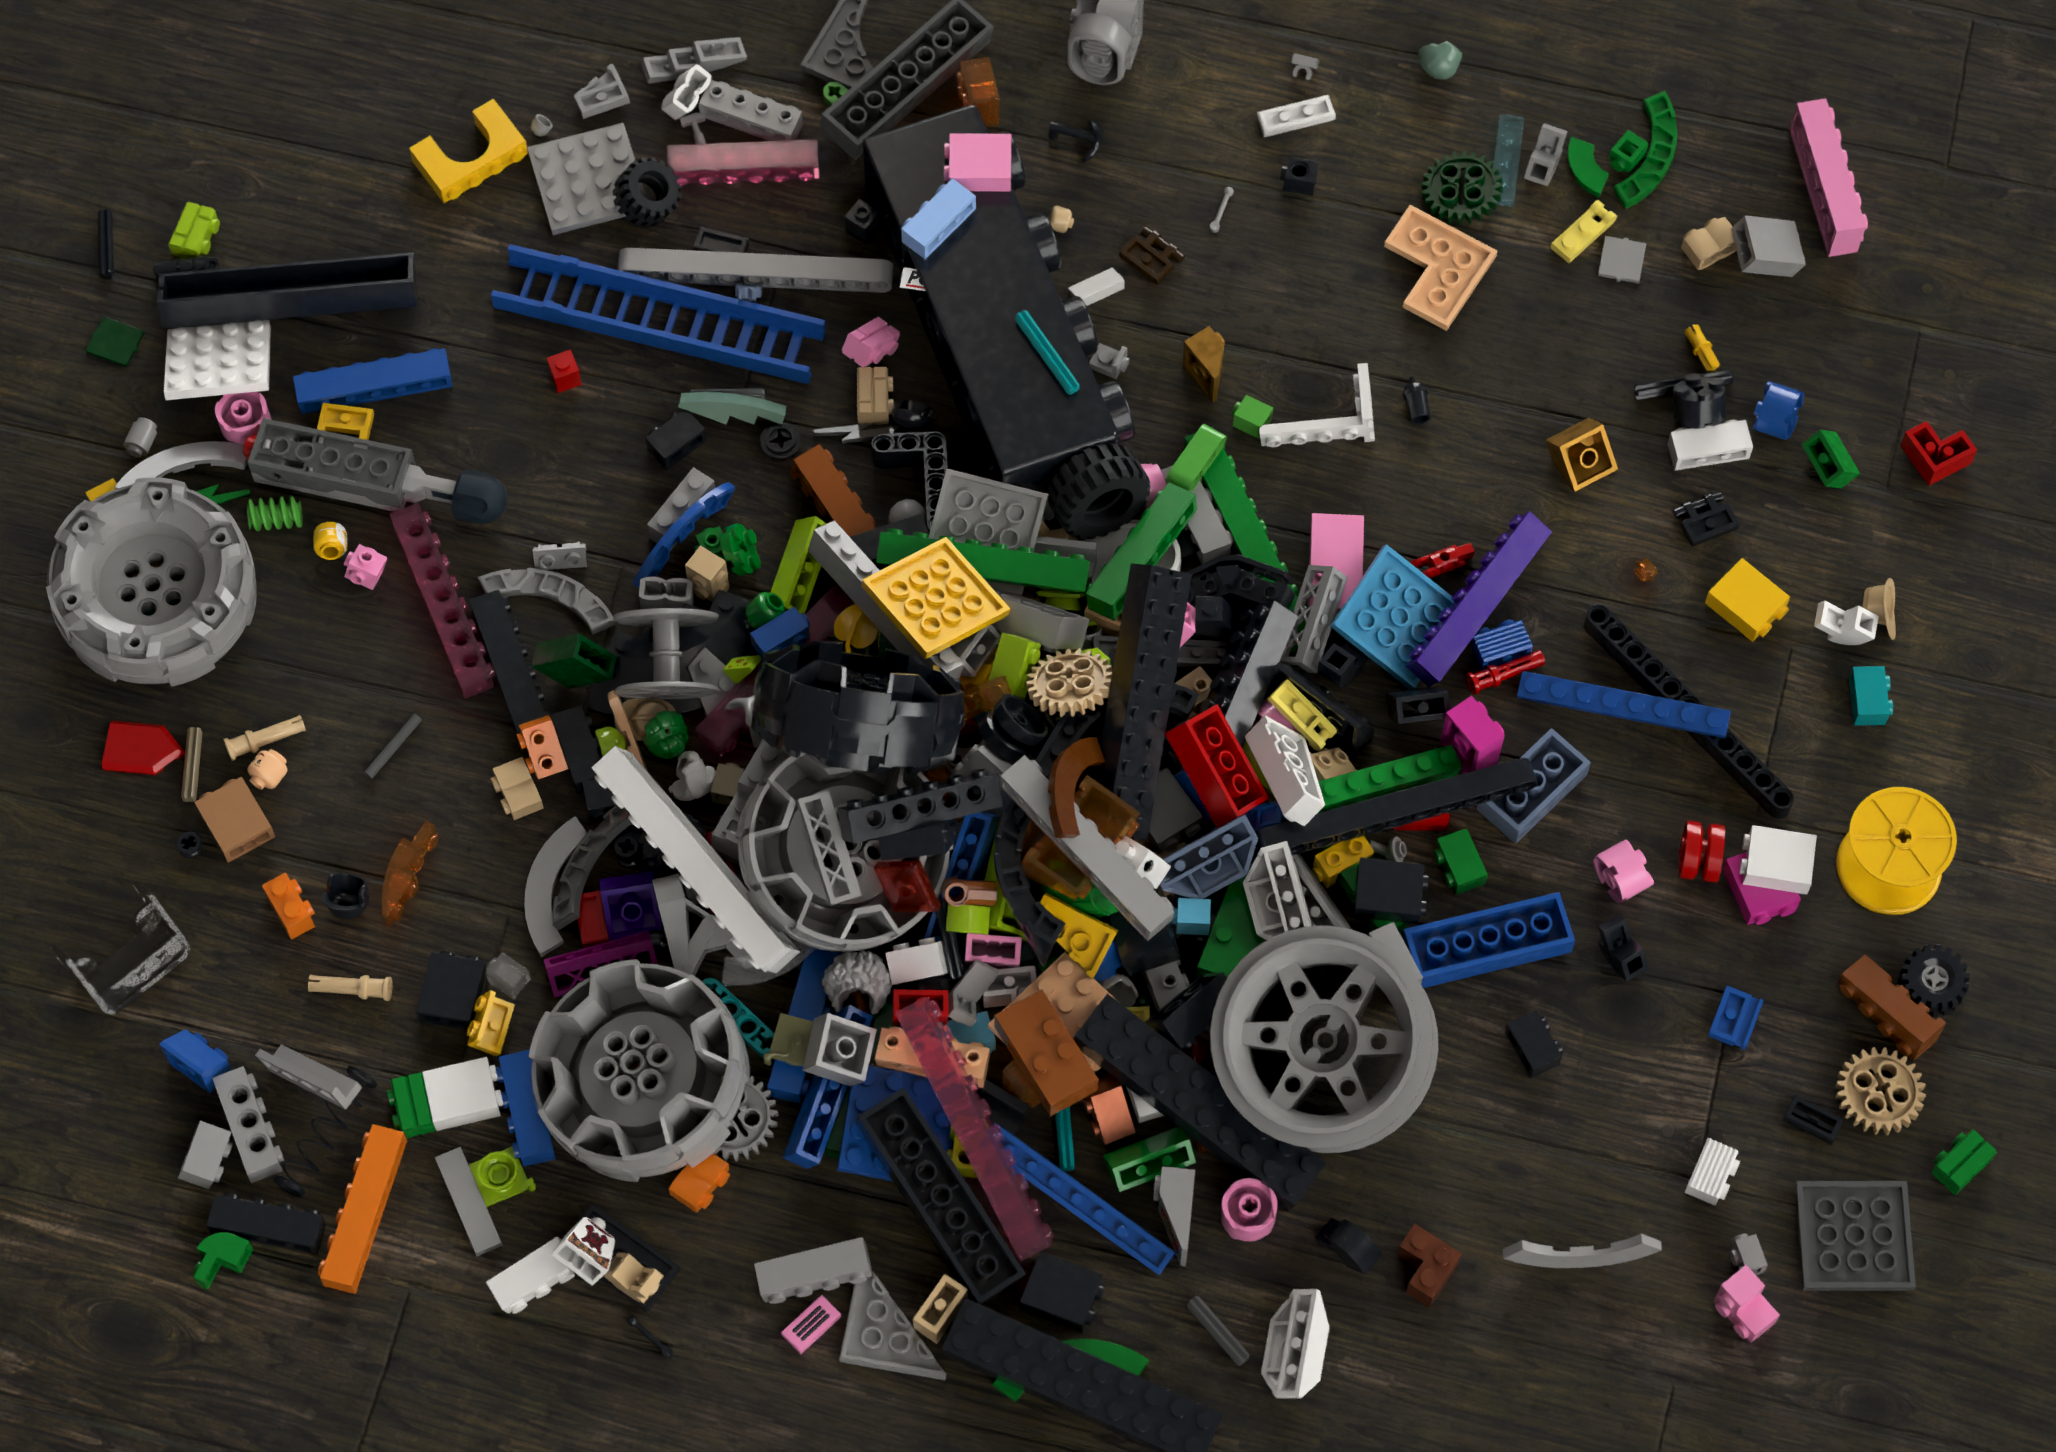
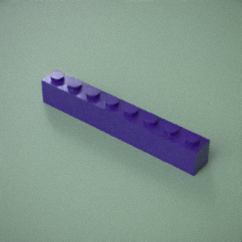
[1406,511,1552,687]

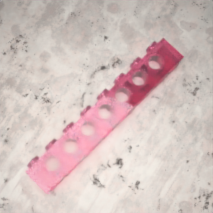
[389,503,496,699]

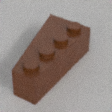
[1837,955,1946,1061]

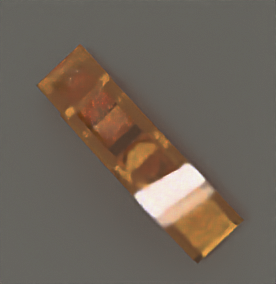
[382,821,438,927]

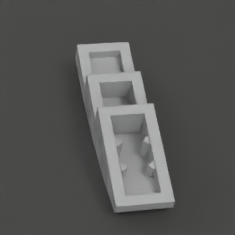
[641,37,747,83]

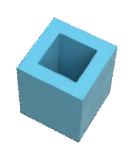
[1171,898,1211,935]

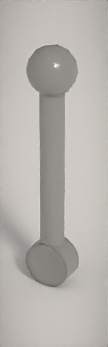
[1210,187,1234,233]

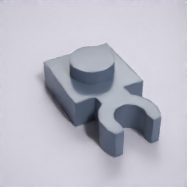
[735,283,763,302]

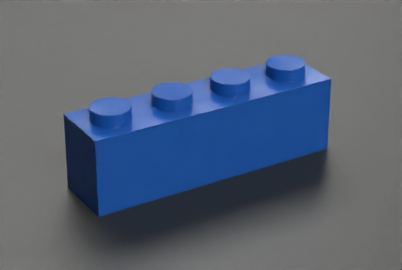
[495,1050,556,1167]

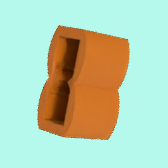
[669,1154,730,1213]

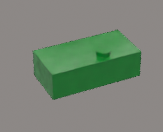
[1196,876,1267,978]

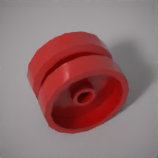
[1678,821,1725,883]

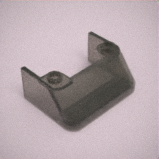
[51,881,190,1015]

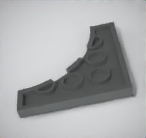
[800,0,874,90]

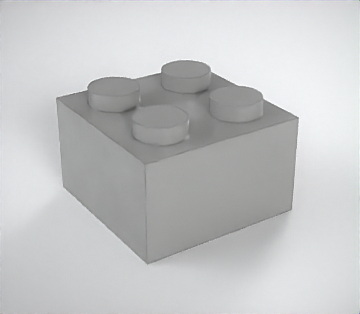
[803,1013,877,1086]

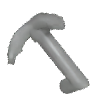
[725,696,763,748]

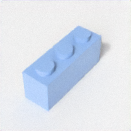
[901,178,976,259]

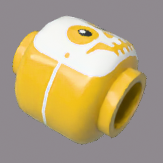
[313,522,347,560]

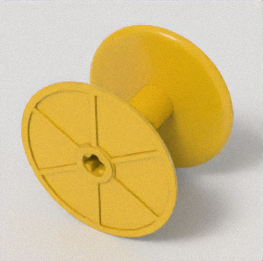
[1836,787,1957,915]

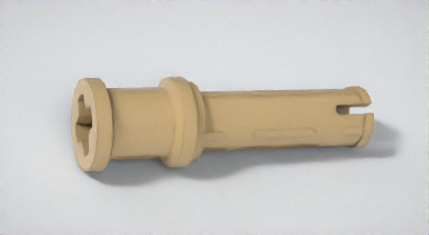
[223,715,306,761]
[308,975,393,1001]

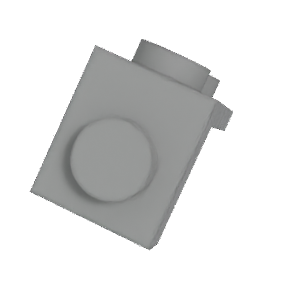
[948,960,998,1027]

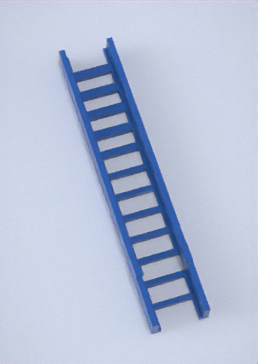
[491,244,826,384]

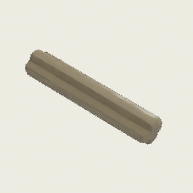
[181,727,203,802]

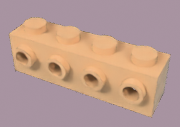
[875,1027,990,1088]

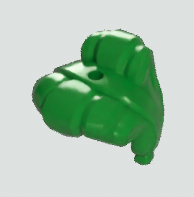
[643,710,688,759]

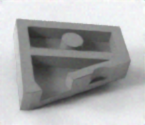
[574,64,630,119]
[686,647,744,720]

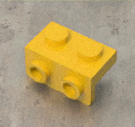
[467,990,515,1057]

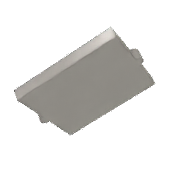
[1598,236,1646,283]

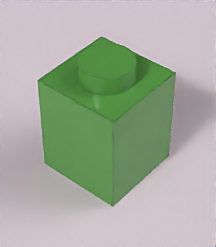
[1231,395,1273,439]

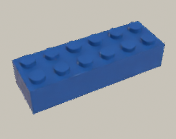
[1402,892,1575,988]

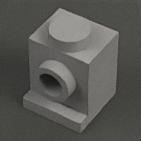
[1730,1234,1768,1275]

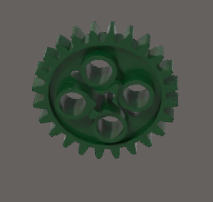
[1421,150,1503,225]

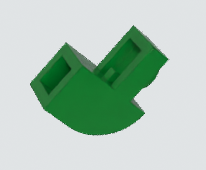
[193,1232,253,1290]

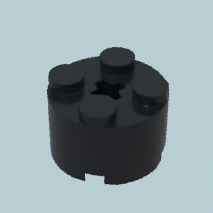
[1673,373,1726,429]

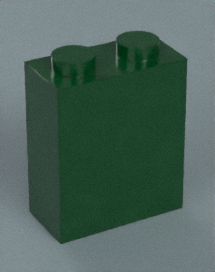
[531,633,617,689]

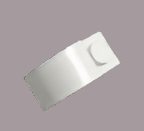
[1814,601,1879,645]

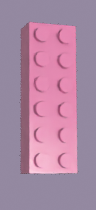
[1789,98,1868,257]

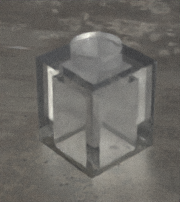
[486,952,531,1000]

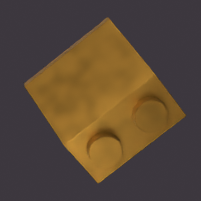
[1183,326,1225,403]
[1546,418,1618,492]

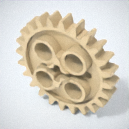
[1026,648,1112,717]
[1835,1047,1926,1135]

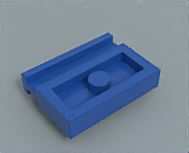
[1708,986,1764,1051]

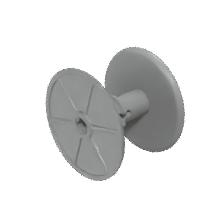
[613,608,720,699]

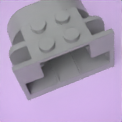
[1067,0,1144,85]

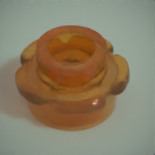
[1634,558,1658,582]

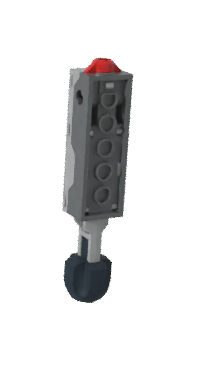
[243,418,508,524]

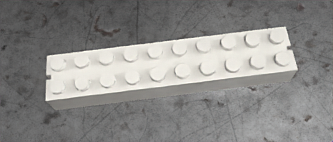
[592,746,800,973]

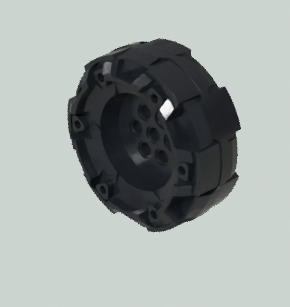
[751,641,965,774]

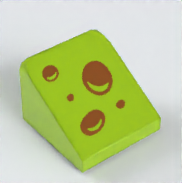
[723,655,761,684]

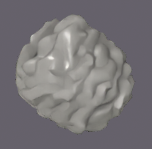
[822,950,892,1015]

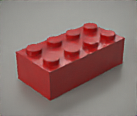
[1165,704,1269,828]

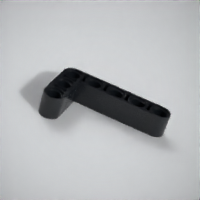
[871,432,948,534]

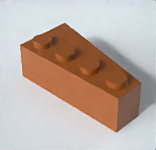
[789,444,876,537]

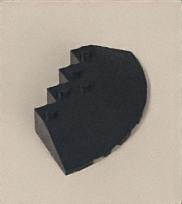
[587,590,764,717]

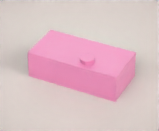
[1308,513,1364,619]

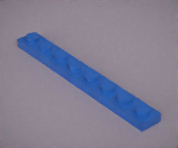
[1517,671,1731,738]
[979,1123,1176,1275]

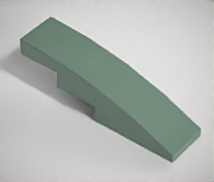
[678,392,786,424]

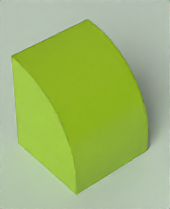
[946,904,990,935]

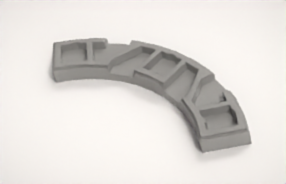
[115,441,248,489]
[478,568,616,635]
[524,816,587,957]
[1503,1234,1662,1268]

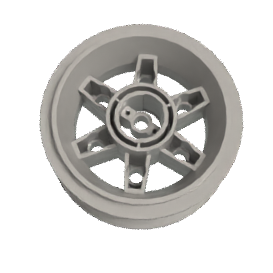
[1210,926,1439,1153]

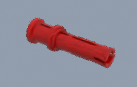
[1466,650,1545,695]

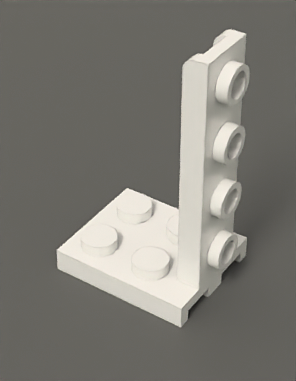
[1259,363,1375,447]

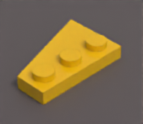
[1040,893,1118,980]

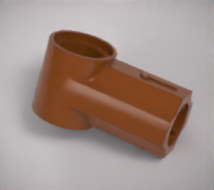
[940,877,997,907]

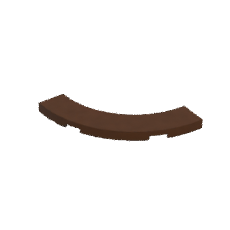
[1048,737,1105,838]

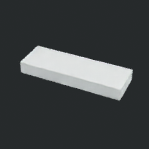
[1257,95,1336,137]

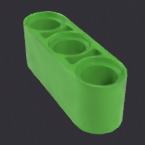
[1166,424,1227,492]

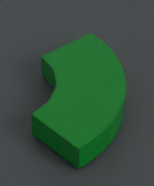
[1567,137,1609,198]

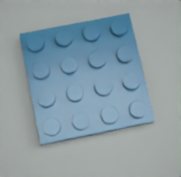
[1330,544,1454,689]

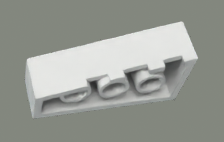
[1244,715,1325,826]

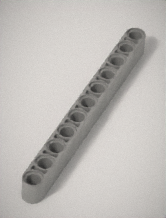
[618,248,893,293]

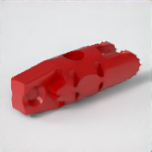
[1409,543,1475,579]

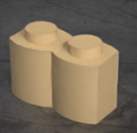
[1681,217,1737,270]
[490,757,543,820]

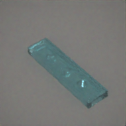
[1493,114,1524,206]

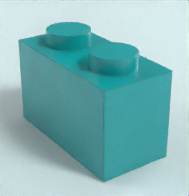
[1849,666,1893,726]

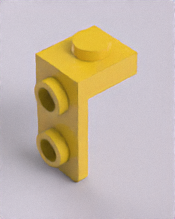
[1312,836,1374,888]

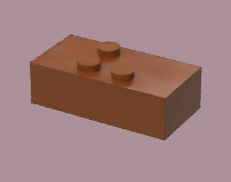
[994,990,1099,1116]

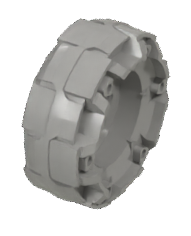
[46,477,257,687]
[736,752,953,952]
[529,959,750,1182]

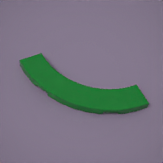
[1613,91,1677,209]
[993,1339,1149,1402]

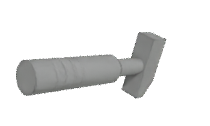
[680,113,713,166]

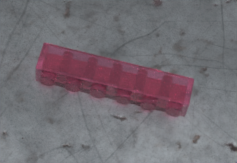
[667,140,819,186]

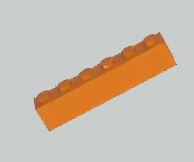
[318,1124,407,1294]

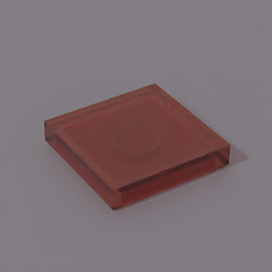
[873,861,941,912]

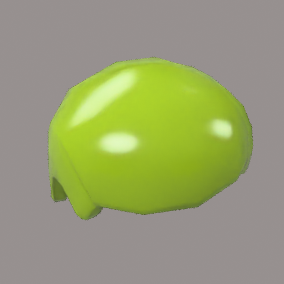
[595,727,627,757]

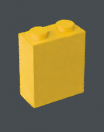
[1705,558,1790,642]

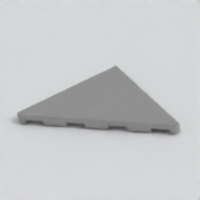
[839,1271,946,1380]

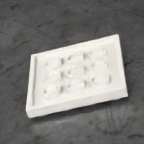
[164,320,271,400]

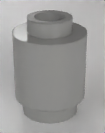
[123,417,157,458]

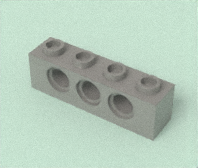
[212,1066,284,1183]

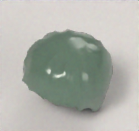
[1418,41,1462,79]

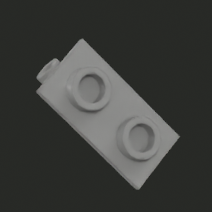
[533,541,587,570]

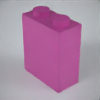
[1723,852,1801,925]

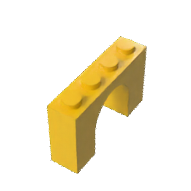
[409,99,528,203]

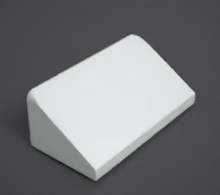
[1068,268,1124,306]

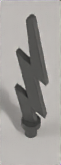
[813,424,915,444]

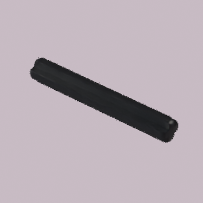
[1634,369,1734,400]

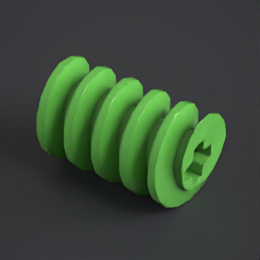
[247,495,303,531]

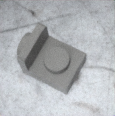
[1089,343,1130,379]

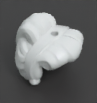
[669,751,716,801]

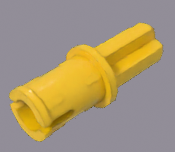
[1685,324,1720,372]

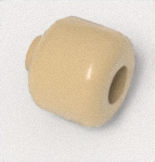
[1048,205,1074,233]

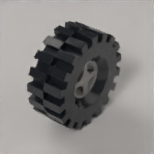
[1897,944,1970,1017]

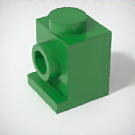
[1609,130,1648,173]

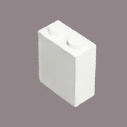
[1739,825,1817,895]
[423,1057,504,1131]

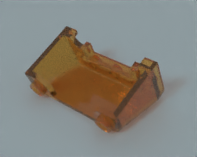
[1021,775,1140,901]

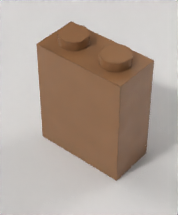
[194,777,275,863]

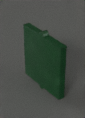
[86,317,145,367]

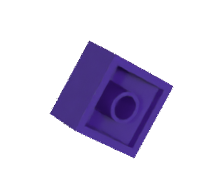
[600,871,662,941]

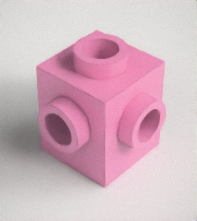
[344,544,388,590]

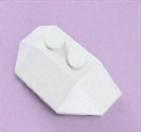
[1243,841,1312,940]
[1261,1289,1329,1398]

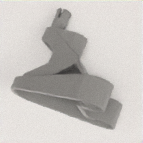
[652,873,754,976]

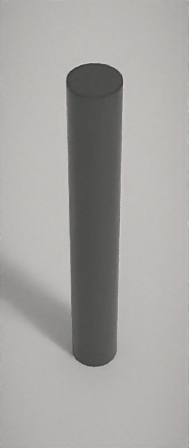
[364,714,422,779]

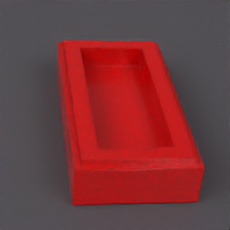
[578,890,609,947]

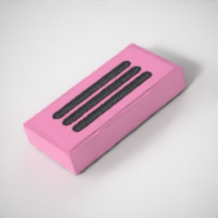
[781,1295,841,1354]

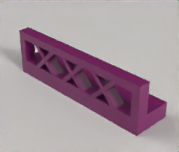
[544,931,658,998]

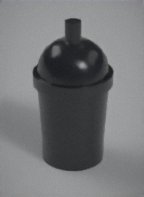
[1402,376,1431,424]

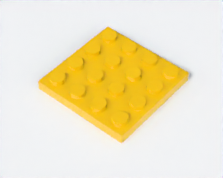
[861,537,1010,659]

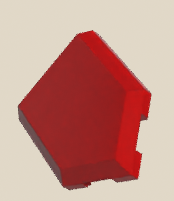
[102,721,185,775]

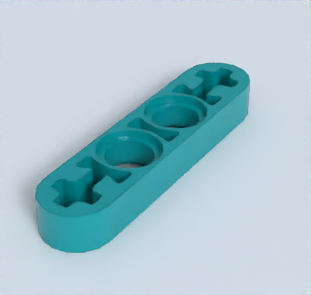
[702,978,774,1058]

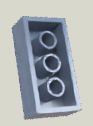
[1477,728,1591,844]

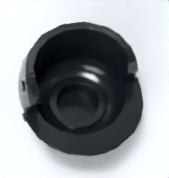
[321,873,369,920]

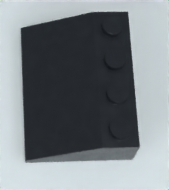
[1272,662,1375,761]

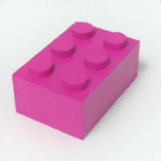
[1439,696,1505,774]

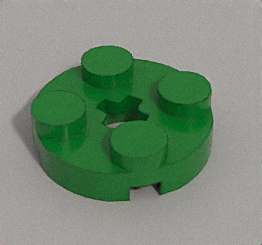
[721,523,761,576]

